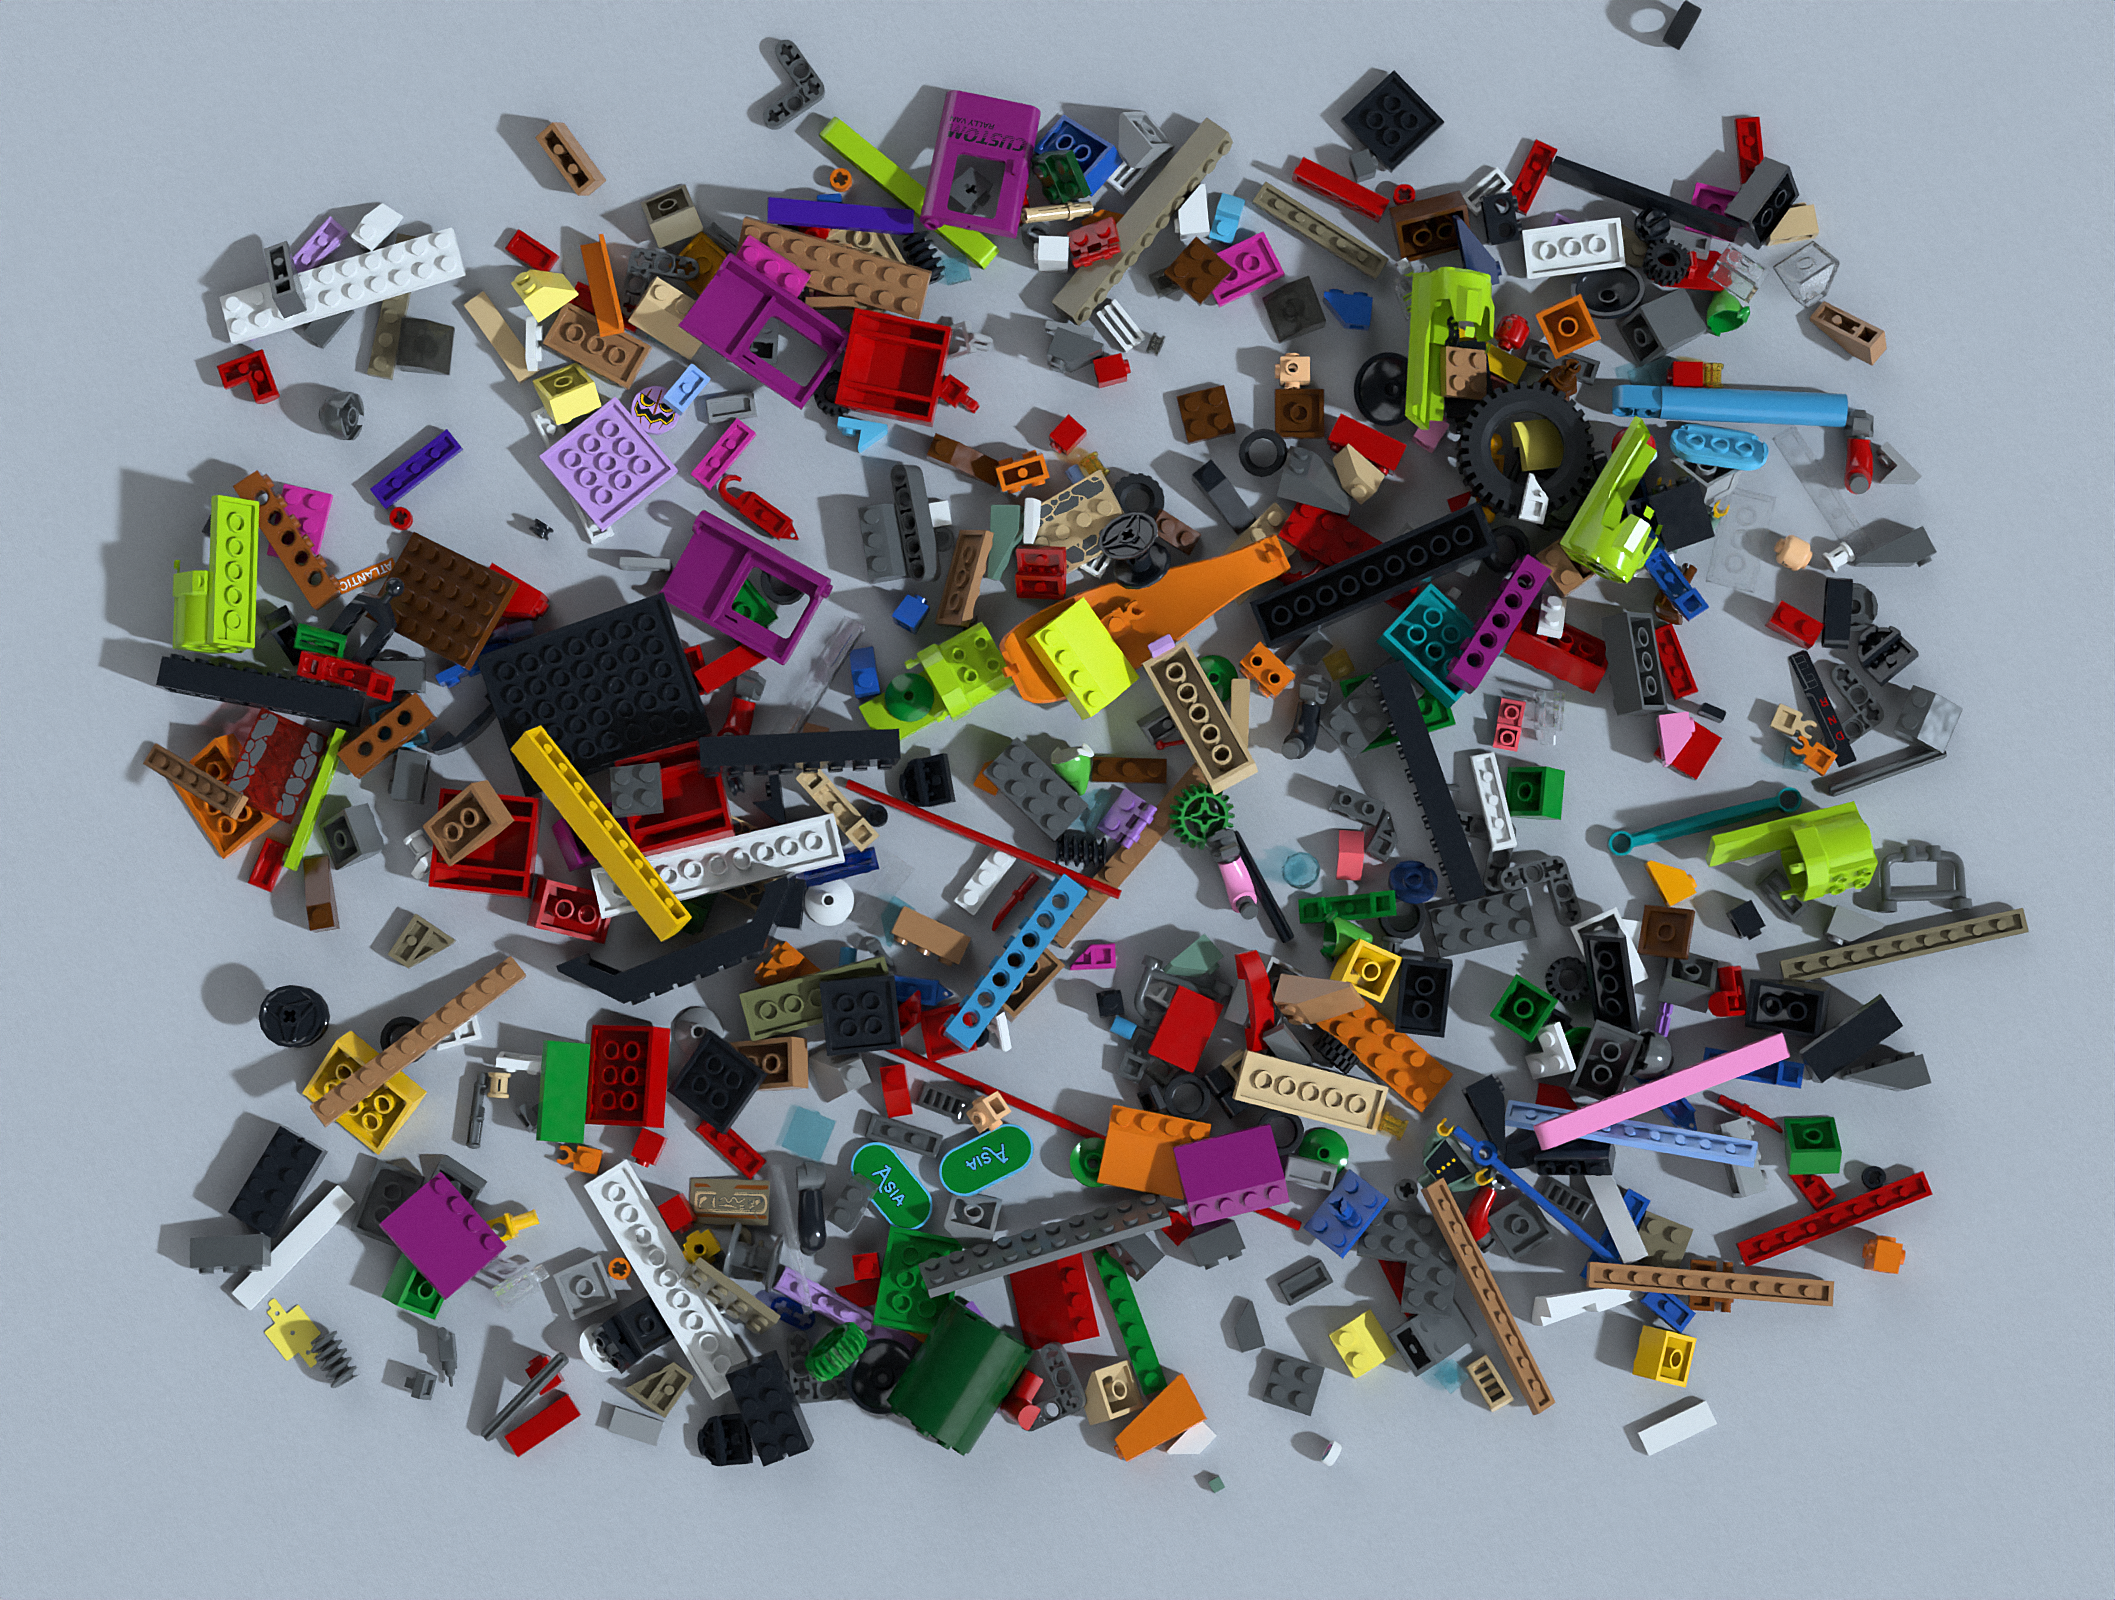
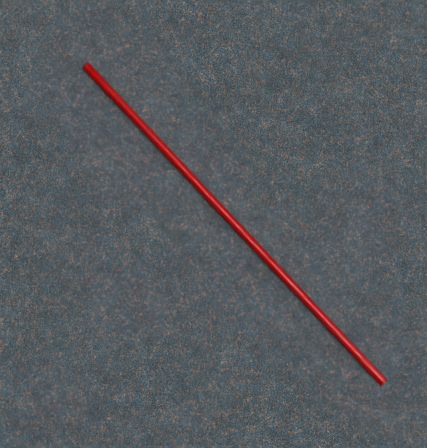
[885,1047,1302,1231]

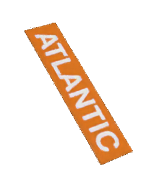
[338,557,395,594]

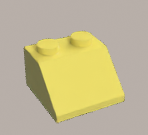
[510,269,579,323]
[532,363,601,425]
[1328,1309,1396,1379]

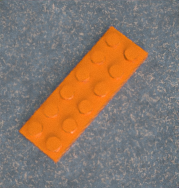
[1315,997,1453,1113]

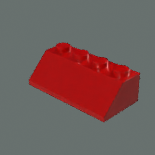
[1504,606,1609,694]

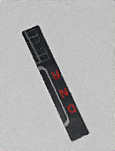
[1789,650,1857,767]

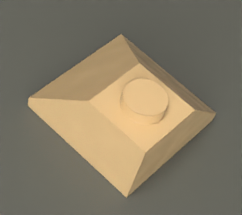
[1084,1359,1144,1425]

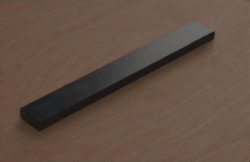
[1550,156,1740,243]

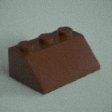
[1389,190,1470,262]

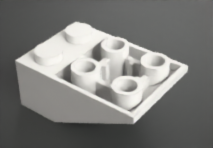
[1571,907,1649,985]

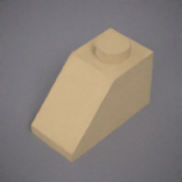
[1766,202,1819,246]
[1332,444,1385,505]

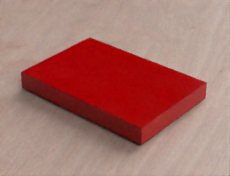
[1147,984,1224,1073]

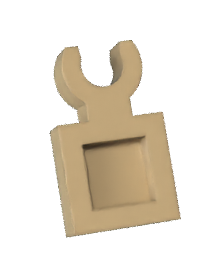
[1769,703,1817,740]

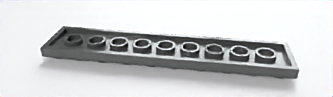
[918,1193,1172,1298]

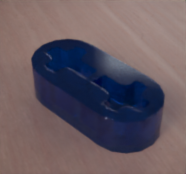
[770,1296,816,1330]

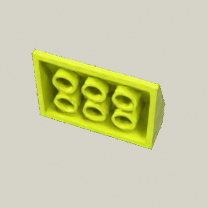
[1025,597,1140,720]

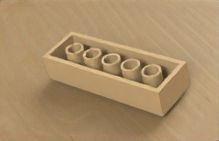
[1142,640,1258,795]

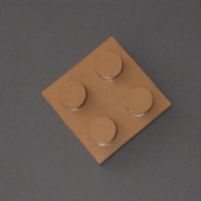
[1440,346,1487,401]

